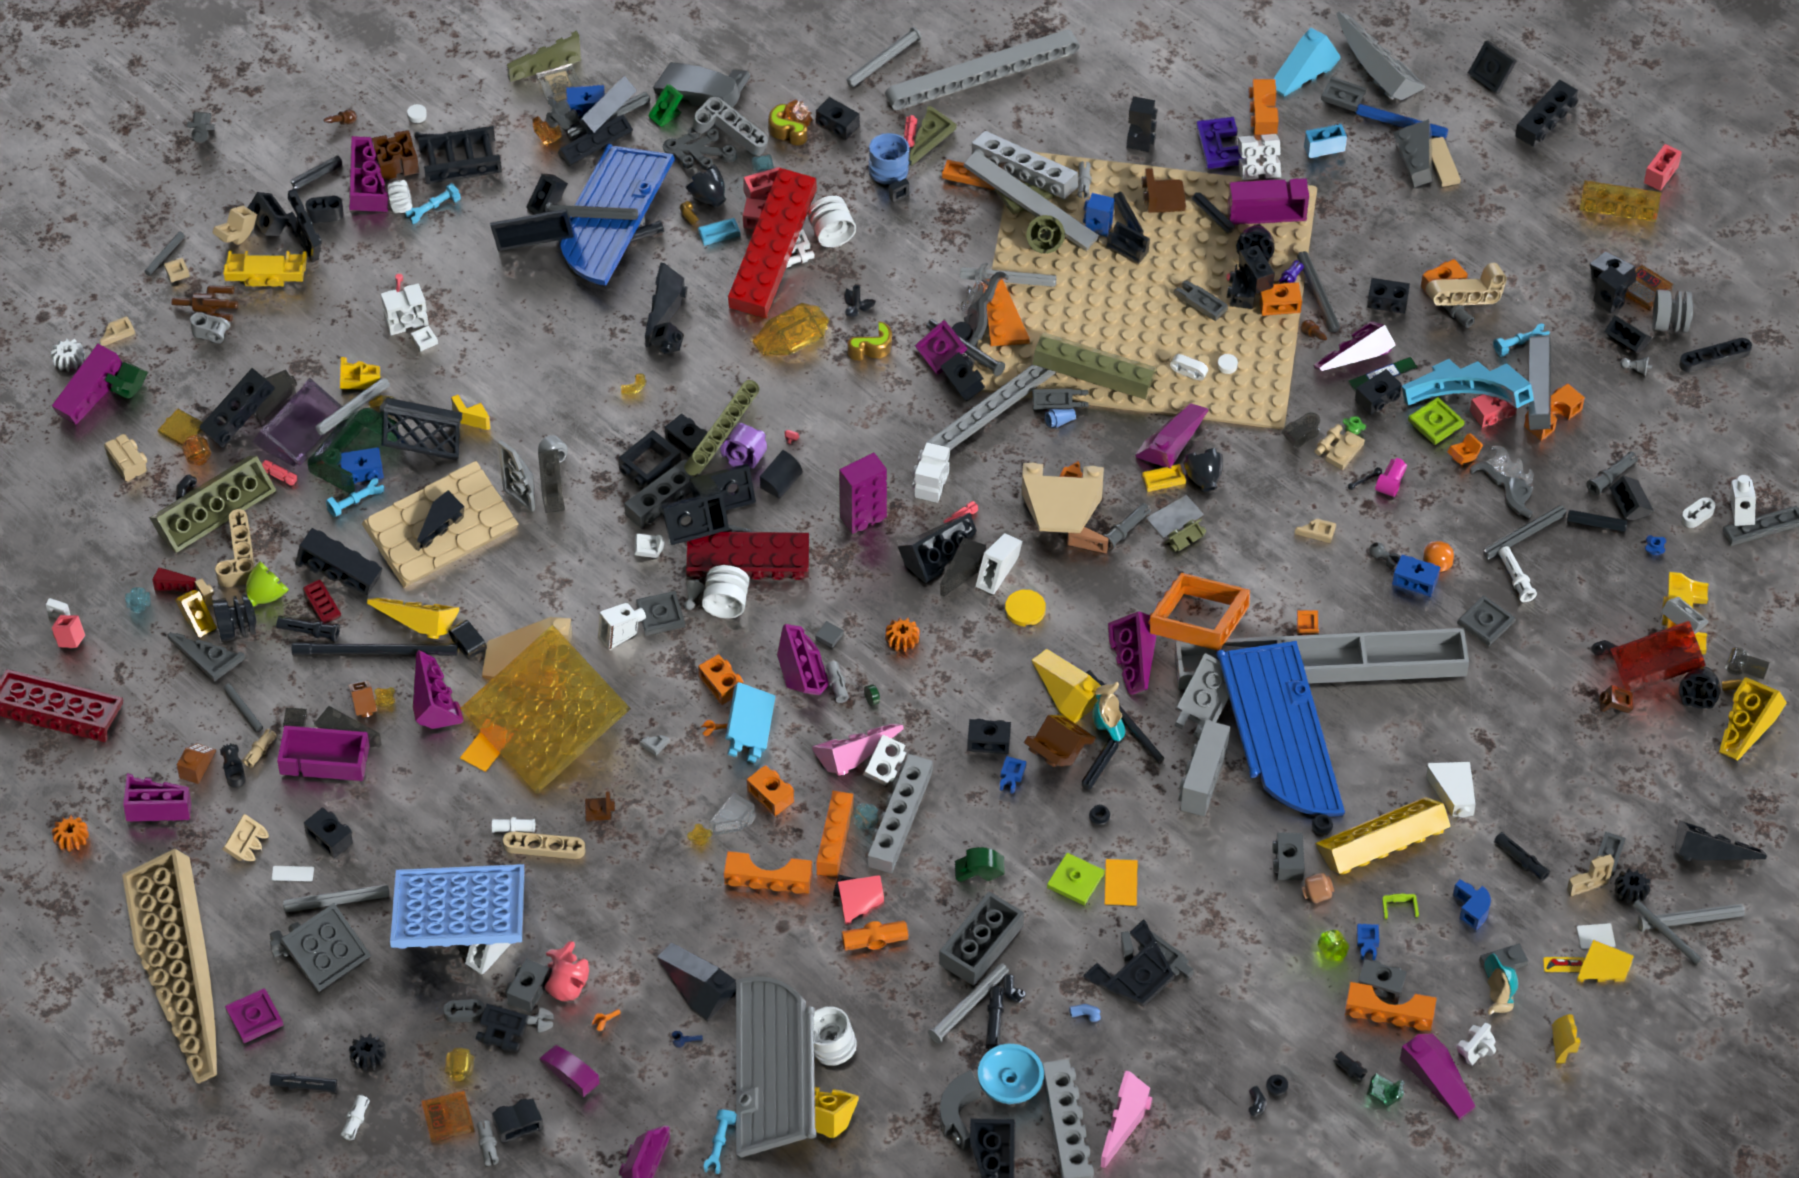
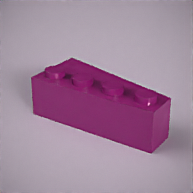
[349,136,389,212]
[52,343,123,425]

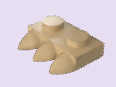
[222,814,269,861]

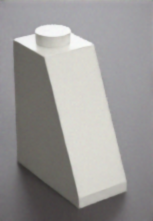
[975,533,1023,595]
[1426,762,1476,817]
[465,943,511,975]

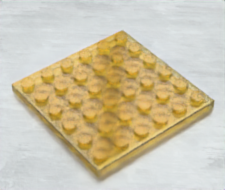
[460,624,631,794]

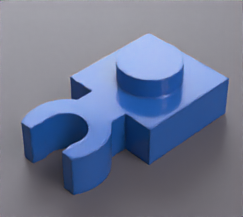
[1000,756,1027,794]
[1357,924,1379,960]

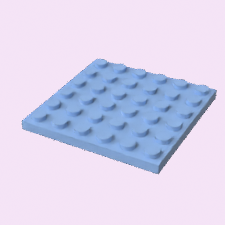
[390,864,525,949]

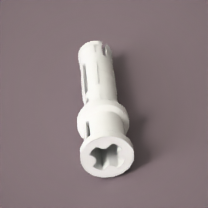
[1498,546,1537,602]

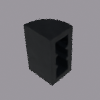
[1604,315,1652,352]
[760,450,803,499]
[1609,475,1654,520]

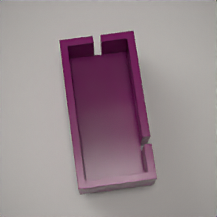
[1227,178,1309,225]
[839,452,887,534]
[277,726,370,781]

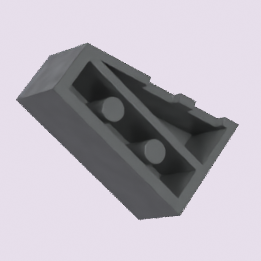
[1393,119,1432,188]

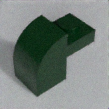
[105,362,148,398]
[955,847,1005,882]

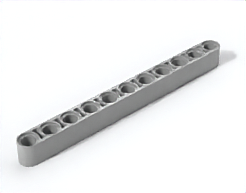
[885,30,1080,110]

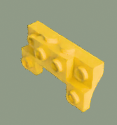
[224,251,307,287]
[1661,572,1709,655]

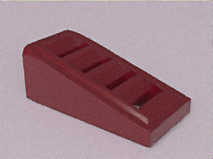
[152,567,197,593]
[303,579,341,624]

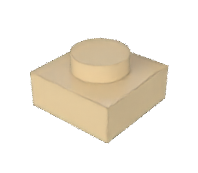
[164,258,190,283]
[195,578,214,607]

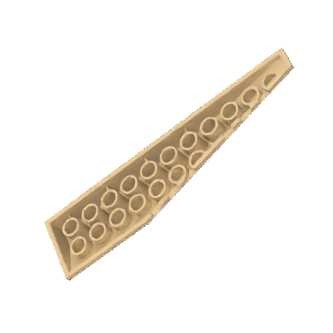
[122,849,217,1084]

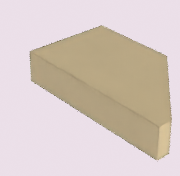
[100,316,135,346]
[1295,519,1336,543]

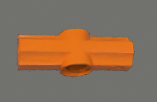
[841,920,908,951]

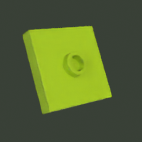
[1408,397,1465,445]
[1047,853,1105,906]

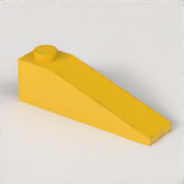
[367,597,459,639]
[1032,649,1101,723]
[1719,677,1787,761]
[815,1087,858,1138]

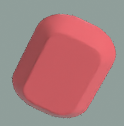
[784,430,800,444]

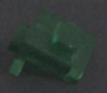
[1367,1074,1405,1106]

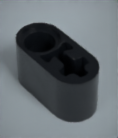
[305,195,344,223]
[448,620,487,659]

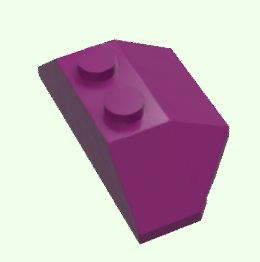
[777,624,829,695]
[619,1125,670,1178]

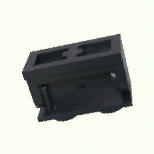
[1227,264,1255,309]

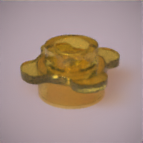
[374,687,395,708]
[687,824,713,846]

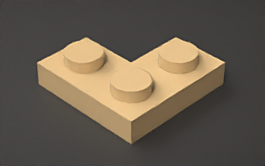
[1567,854,1614,897]

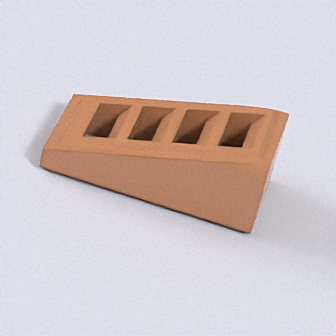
[1067,527,1109,554]

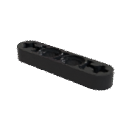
[1679,338,1752,372]

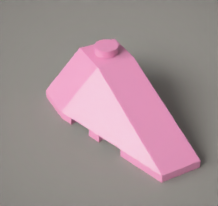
[812,724,904,776]
[1101,1070,1153,1168]

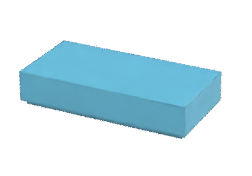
[698,218,741,246]

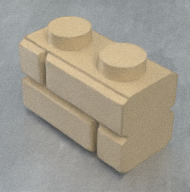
[104,434,147,482]

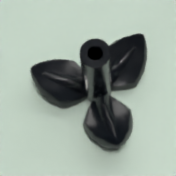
[844,285,876,317]

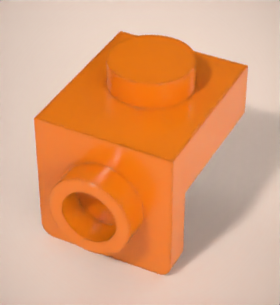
[1447,433,1483,464]
[1297,610,1319,636]

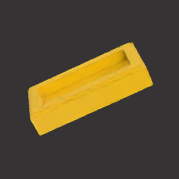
[1141,464,1186,492]

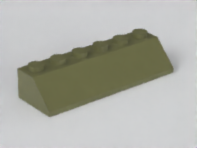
[1033,333,1157,400]
[149,456,276,553]

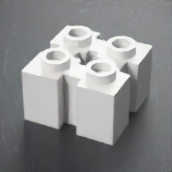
[1238,134,1281,180]
[381,283,428,335]
[912,443,950,503]

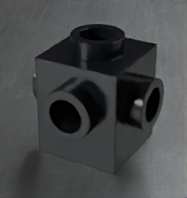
[650,322,684,354]

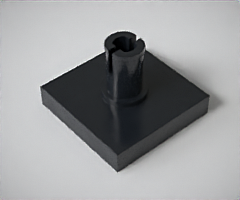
[1468,41,1517,93]

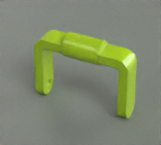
[1382,893,1419,919]

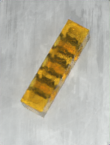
[1579,180,1661,222]

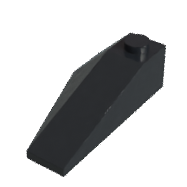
[645,262,688,348]
[1675,820,1767,861]

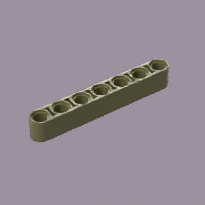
[684,380,760,477]

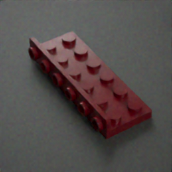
[686,532,809,580]
[0,669,123,742]

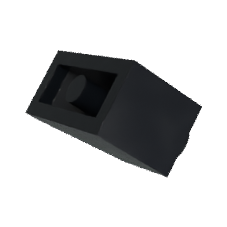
[526,174,568,214]

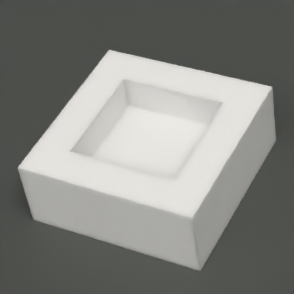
[411,326,438,352]
[46,598,70,619]

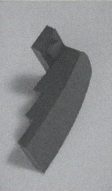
[653,62,751,128]

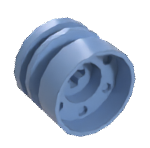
[868,133,909,185]

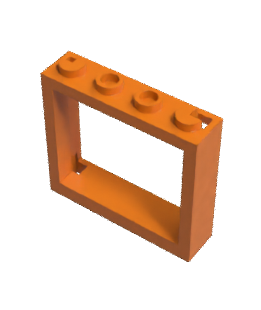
[1148,573,1250,651]

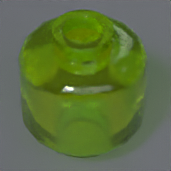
[1317,930,1349,962]

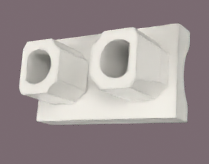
[1457,1023,1496,1066]

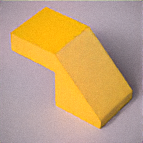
[451,395,491,430]

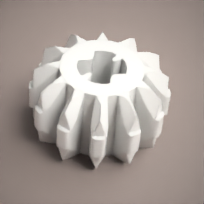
[387,180,412,213]
[51,339,85,372]

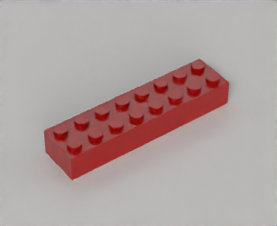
[728,168,817,318]

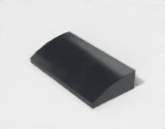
[490,209,574,251]

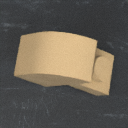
[212,206,257,245]

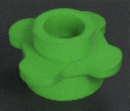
[1343,416,1366,435]

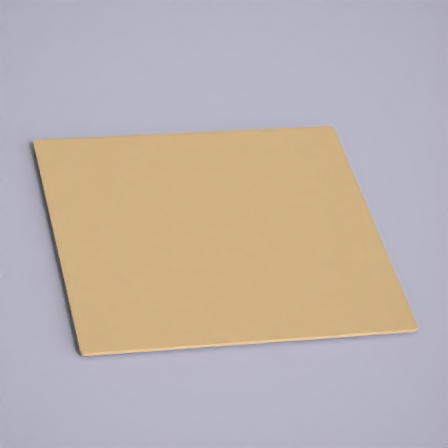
[973,151,1317,430]

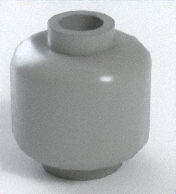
[538,435,568,465]

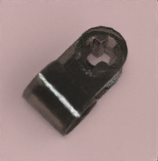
[1282,412,1320,448]

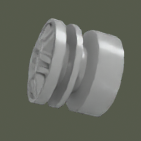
[1653,289,1693,333]

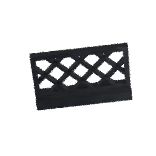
[380,398,462,460]

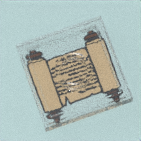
[536,63,582,104]

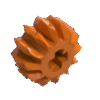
[885,617,920,652]
[52,815,89,852]

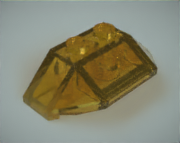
[753,303,829,356]

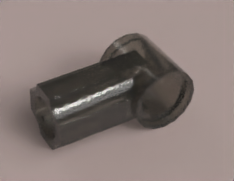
[1725,647,1770,680]

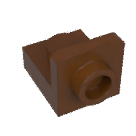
[1599,685,1633,713]
[585,791,615,821]

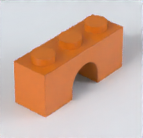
[1248,79,1278,135]
[1524,383,1585,440]

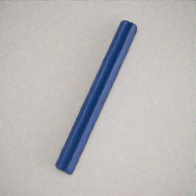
[1356,104,1448,139]

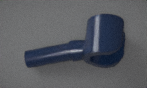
[671,1031,703,1048]

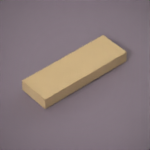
[1431,137,1461,187]

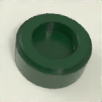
[864,684,880,706]

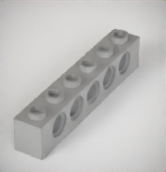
[971,131,1078,199]
[865,754,933,874]
[1043,1059,1094,1178]

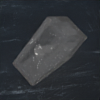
[709,793,756,835]

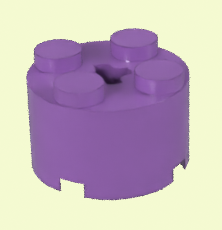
[721,423,767,469]

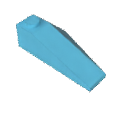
[1274,28,1341,96]

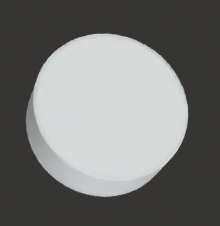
[407,104,427,123]
[1218,354,1238,374]

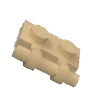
[1314,424,1365,470]

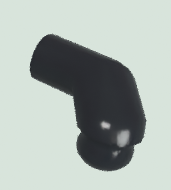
[176,474,197,500]
[1591,640,1623,657]
[1004,974,1026,1003]
[1248,1086,1267,1117]

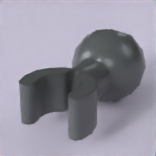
[1369,542,1401,569]

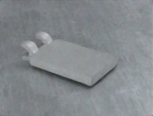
[1174,653,1229,737]

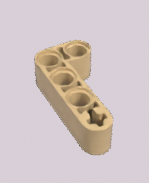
[1426,263,1507,306]
[215,509,255,587]

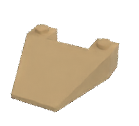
[1022,463,1104,533]
[482,617,572,700]

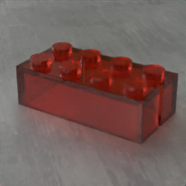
[1611,621,1706,692]

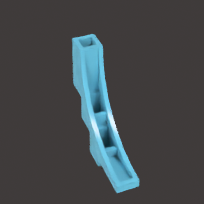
[1402,359,1534,408]

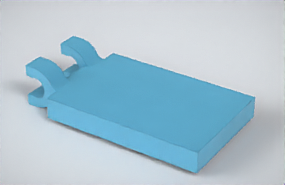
[725,682,776,764]

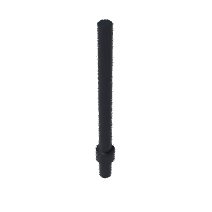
[1086,670,1165,763]

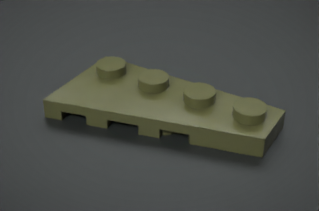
[507,30,581,82]

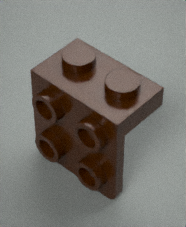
[1141,168,1186,213]

